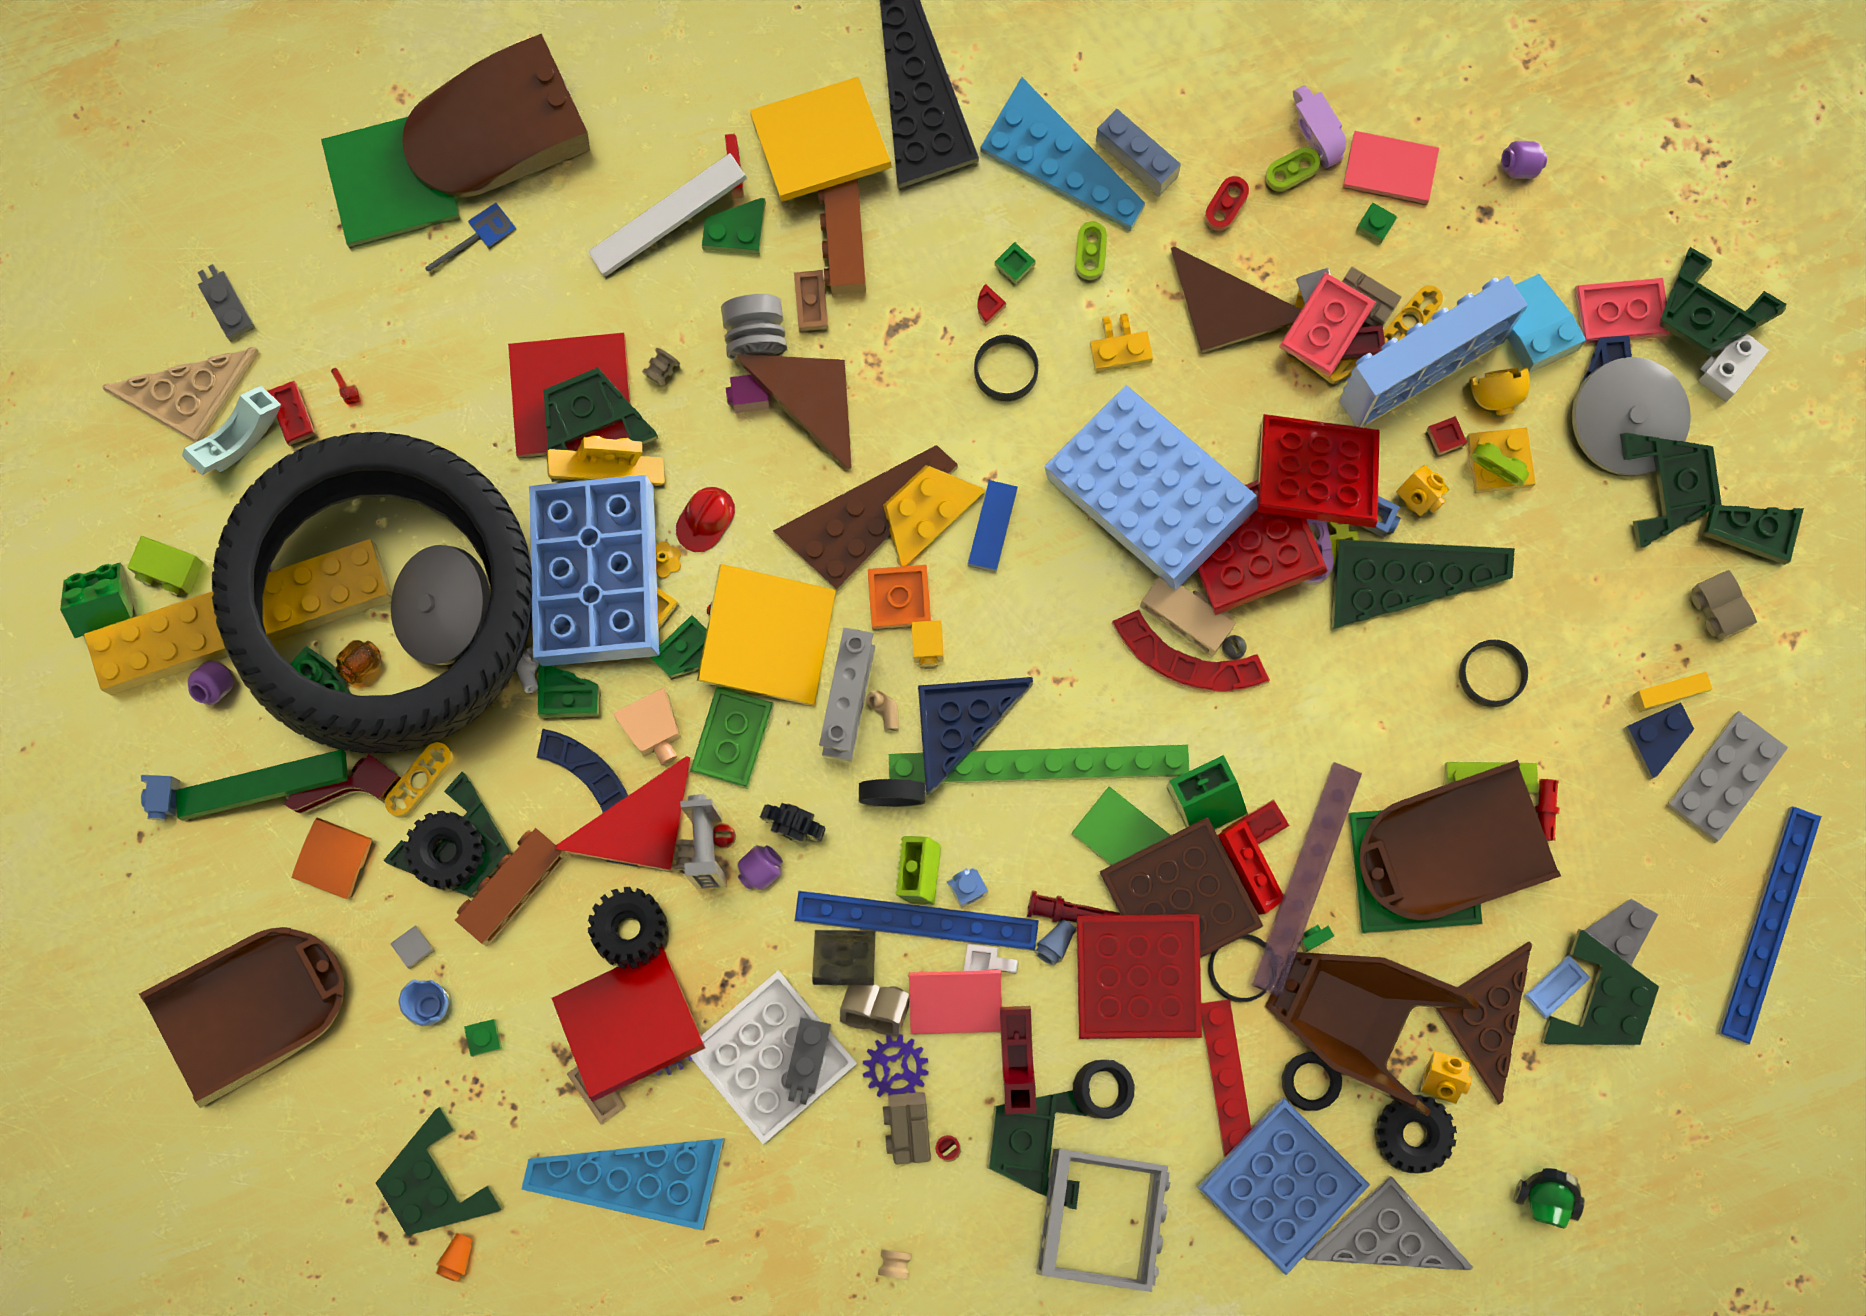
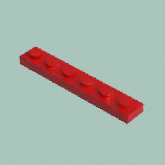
[1201,999,1251,1158]

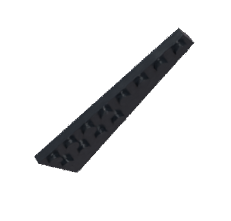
[880,0,979,188]

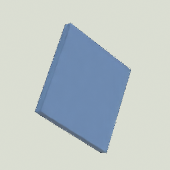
[1197,1097,1370,1275]

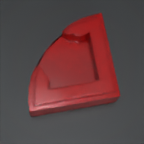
[977,284,1006,325]

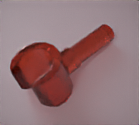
[331,368,360,404]

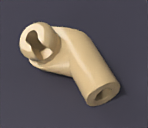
[866,691,899,731]

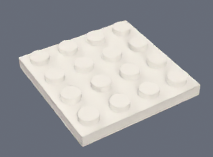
[691,970,857,1145]

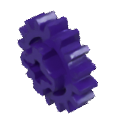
[863,1034,929,1100]

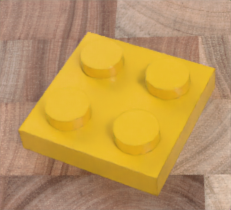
[1467,427,1536,493]

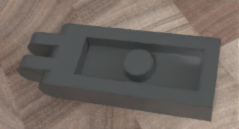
[198,264,255,341]
[785,1017,831,1105]

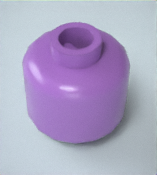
[1501,141,1547,179]
[188,661,233,705]
[738,845,783,890]

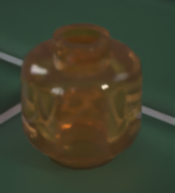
[336,640,381,684]

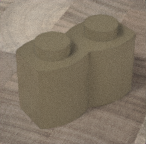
[1691,570,1757,641]
[840,979,909,1036]

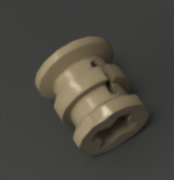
[642,348,680,386]
[671,839,695,874]

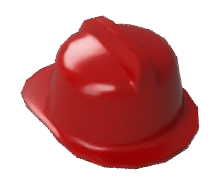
[676,487,735,552]

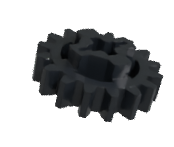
[760,803,826,843]

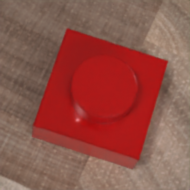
[1427,416,1467,456]

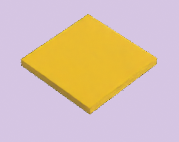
[750,77,892,202]
[697,564,836,706]

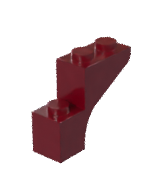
[284,754,401,814]

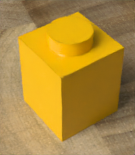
[912,620,943,667]

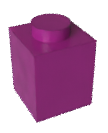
[726,374,770,413]

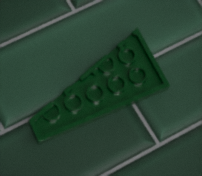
[1331,539,1515,629]

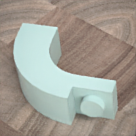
[182,386,281,475]

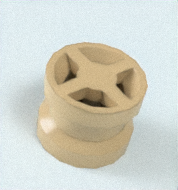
[878,1249,912,1279]

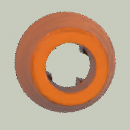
[436,1233,473,1282]

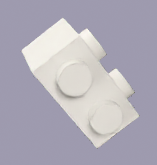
[1698,334,1769,402]

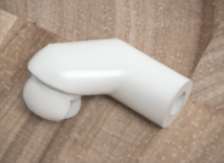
[517,647,539,693]

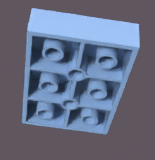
[1339,276,1528,427]
[1044,385,1257,591]
[529,475,659,666]

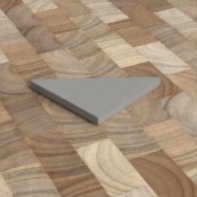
[1304,1176,1473,1270]

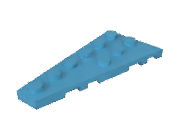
[980,77,1145,231]
[521,1138,724,1230]

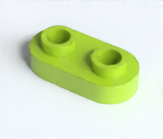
[1265,147,1320,191]
[1075,221,1107,280]
[1471,443,1529,486]

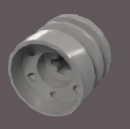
[721,294,787,360]

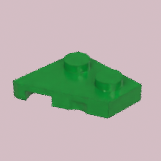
[702,198,766,254]
[650,615,707,678]
[538,664,599,718]

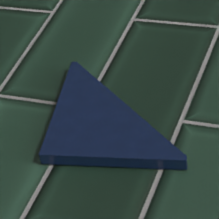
[918,677,1033,795]

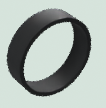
[974,335,1039,401]
[1459,639,1528,707]
[859,779,925,807]
[1208,934,1277,1002]

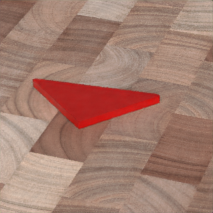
[555,756,690,871]

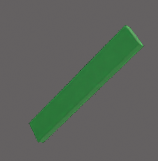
[176,749,348,821]

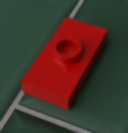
[725,133,744,199]
[267,381,316,446]
[1222,799,1290,844]

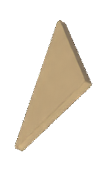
[102,347,259,443]

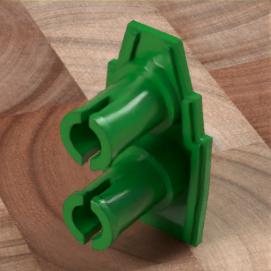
[290,646,351,694]

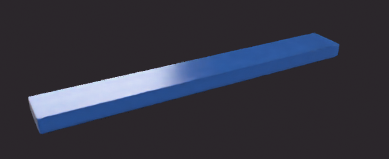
[1718,806,1822,1045]
[794,891,1039,951]

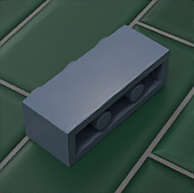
[1096,109,1181,196]

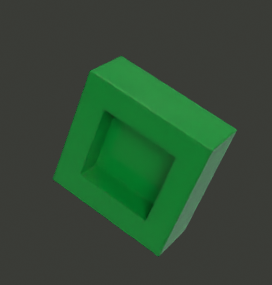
[1357,202,1397,243]
[994,242,1036,284]
[1299,925,1334,953]
[464,1019,502,1057]

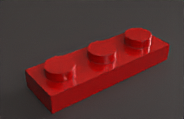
[1218,819,1285,915]

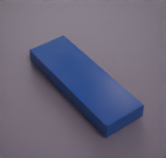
[968,480,1018,572]

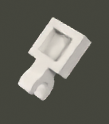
[964,944,1018,974]

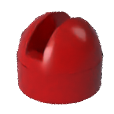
[713,823,736,849]
[935,1135,961,1162]

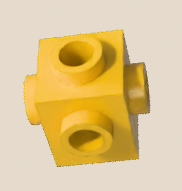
[1396,465,1450,517]
[1421,1050,1472,1104]

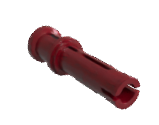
[1027,890,1120,923]

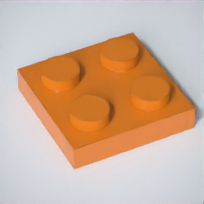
[868,565,931,629]

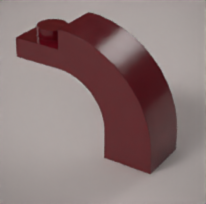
[1000,1006,1037,1115]

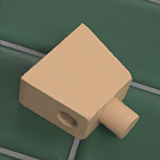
[613,688,681,765]

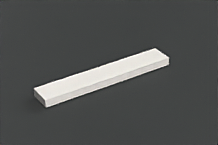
[588,153,747,277]

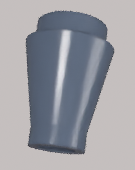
[1035,919,1076,966]

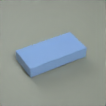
[1524,955,1590,1019]

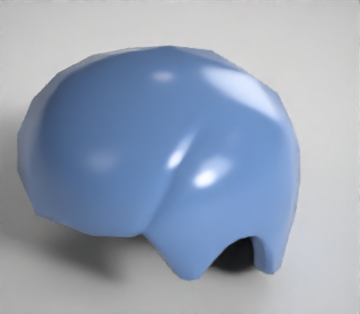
[398,979,449,1026]

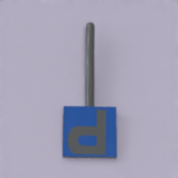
[425,202,516,271]

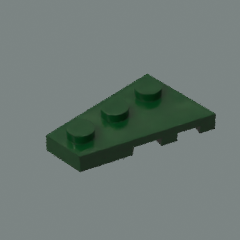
[1703,505,1804,565]

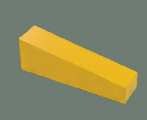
[1633,672,1713,712]

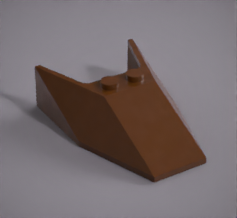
[1265,952,1479,1116]

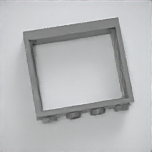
[1036,1149,1171,1292]

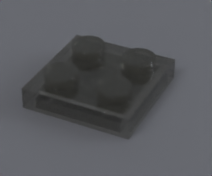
[812,930,876,986]

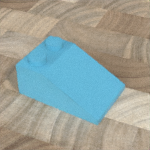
[1507,274,1586,373]

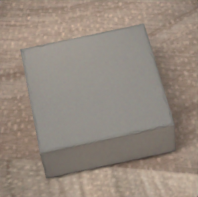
[390,926,434,969]

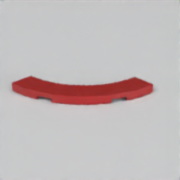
[1112,609,1270,692]

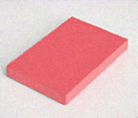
[1343,131,1439,204]
[1279,272,1376,377]
[1575,278,1671,344]
[909,970,1002,1034]

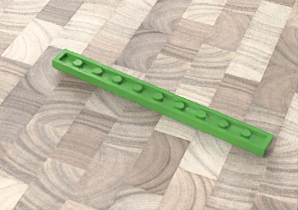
[889,745,1189,784]

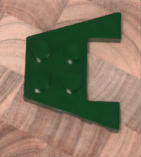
[1660,247,1787,356]
[543,367,658,482]
[1620,433,1722,548]
[383,772,512,898]
[1541,929,1659,1045]
[987,1088,1090,1210]
[376,1107,503,1236]

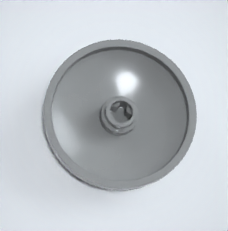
[1572,357,1691,476]
[391,545,490,665]

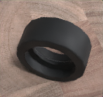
[1282,1052,1342,1111]
[1073,1060,1135,1119]

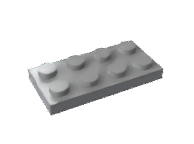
[1667,711,1788,843]

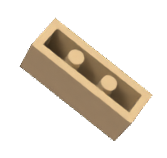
[1140,576,1236,657]

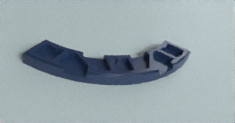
[536,729,637,868]

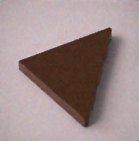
[1171,247,1302,353]
[735,354,852,471]
[1433,941,1532,1105]

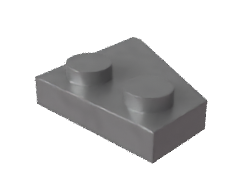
[1584,899,1658,965]

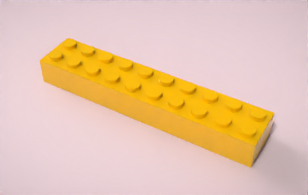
[84,539,392,695]

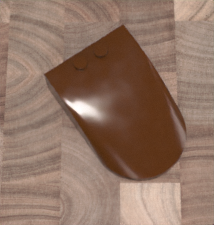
[402,33,590,197]
[1360,760,1561,920]
[139,927,344,1108]

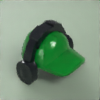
[1514,1168,1585,1229]

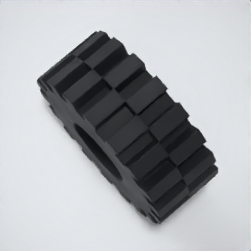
[403,811,485,890]
[588,887,668,969]
[1375,1095,1457,1173]

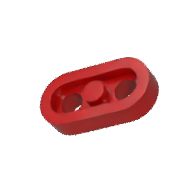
[1205,176,1249,231]

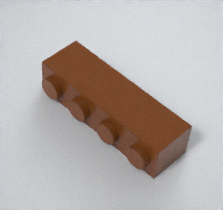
[818,178,866,295]
[455,828,567,946]

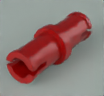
[1535,779,1560,841]

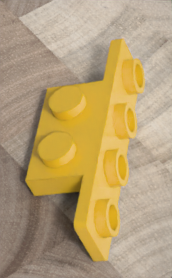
[547,436,665,486]

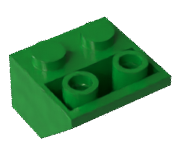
[60,562,133,638]
[1167,755,1248,830]

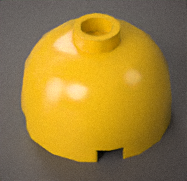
[1469,367,1530,415]

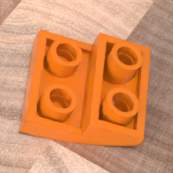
[291,817,372,899]

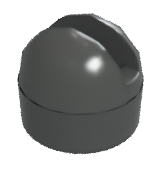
[1222,635,1247,660]

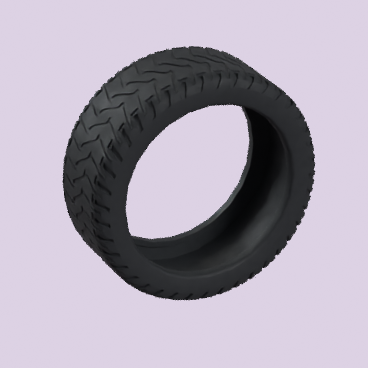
[212,432,532,754]

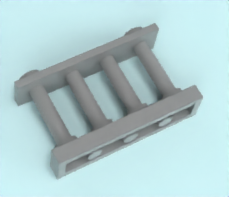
[819,627,875,762]
[680,794,727,889]

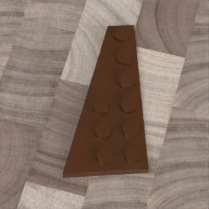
[773,445,958,592]

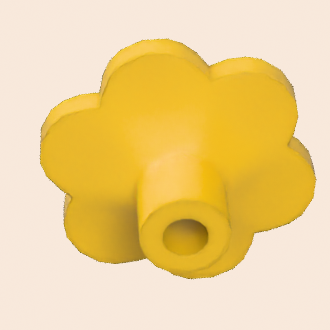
[656,541,681,578]

